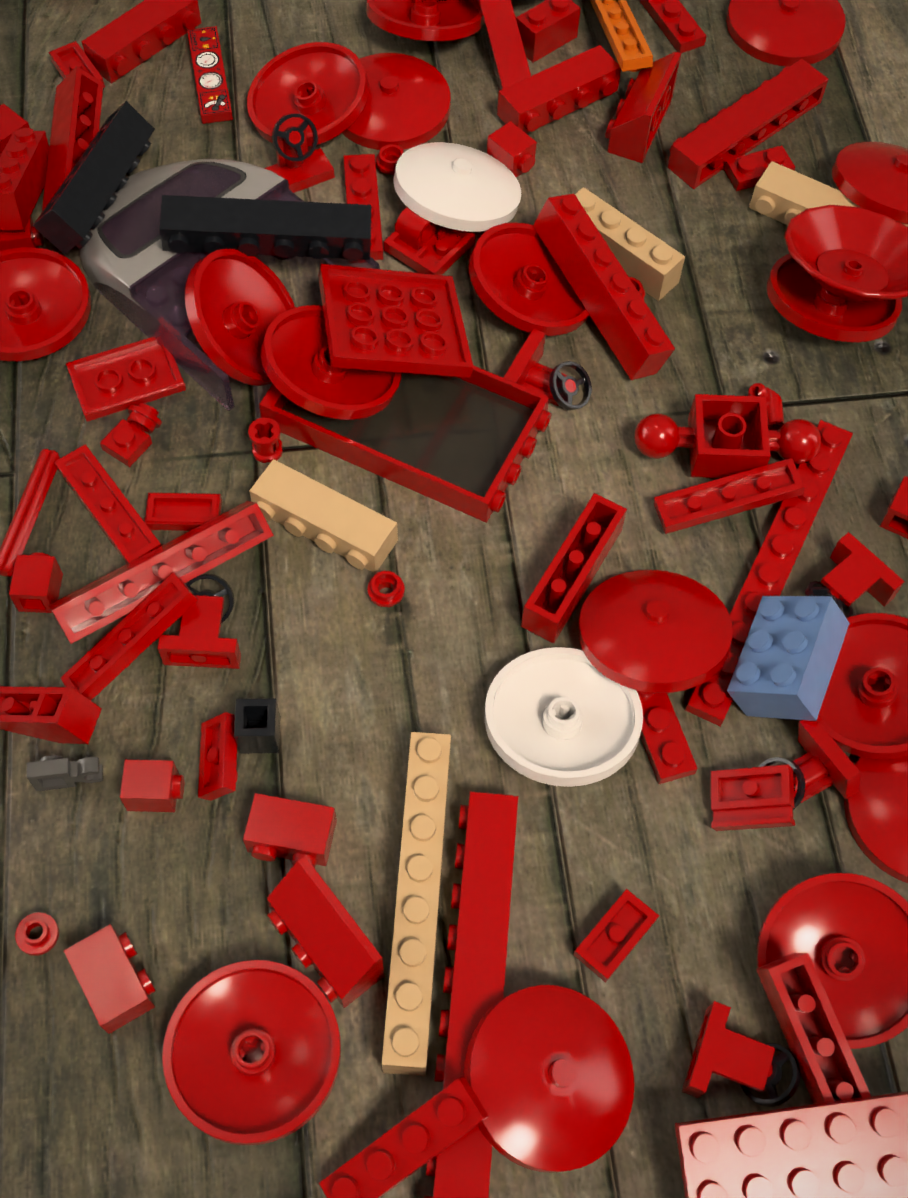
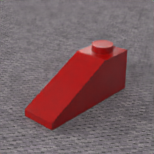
[0,686,102,744]

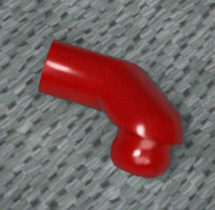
[748,383,784,431]

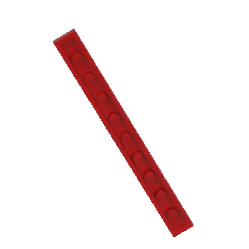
[685,420,853,727]

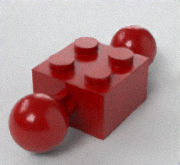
[634,394,822,478]

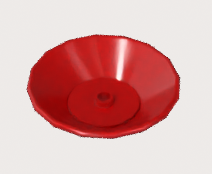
[784,205,908,302]

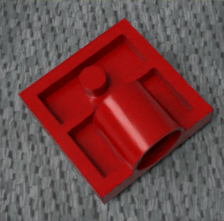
[383,207,475,275]

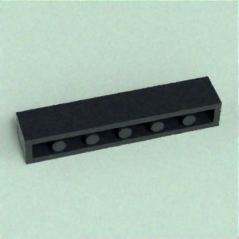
[33,101,155,254]
[159,195,371,261]

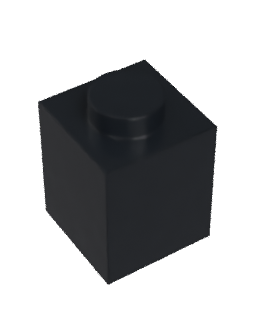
[234,698,281,754]

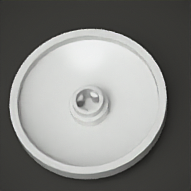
[393,142,521,232]
[485,647,643,787]

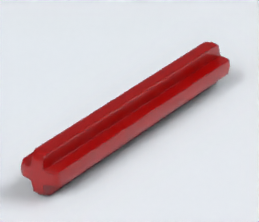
[0,448,60,577]

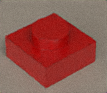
[100,419,152,467]

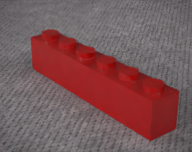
[667,59,829,189]
[42,66,104,211]
[533,193,675,380]
[48,501,274,644]

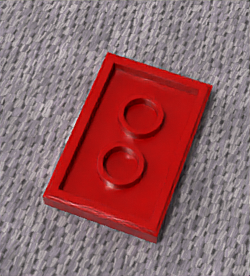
[66,333,186,422]

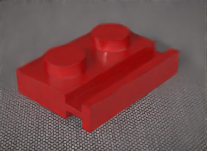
[711,764,795,831]

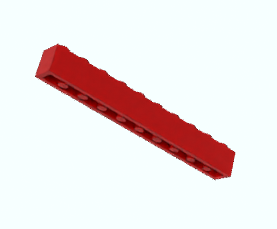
[424,791,518,1198]

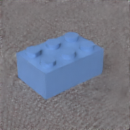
[727,596,850,721]

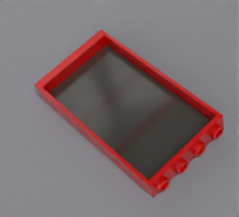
[259,365,552,523]

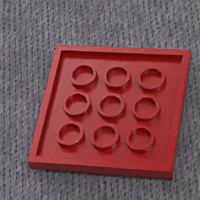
[318,264,474,378]

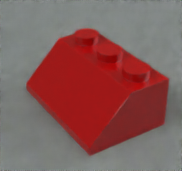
[605,52,681,163]
[267,856,385,1008]

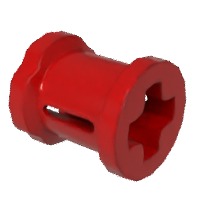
[248,417,283,463]

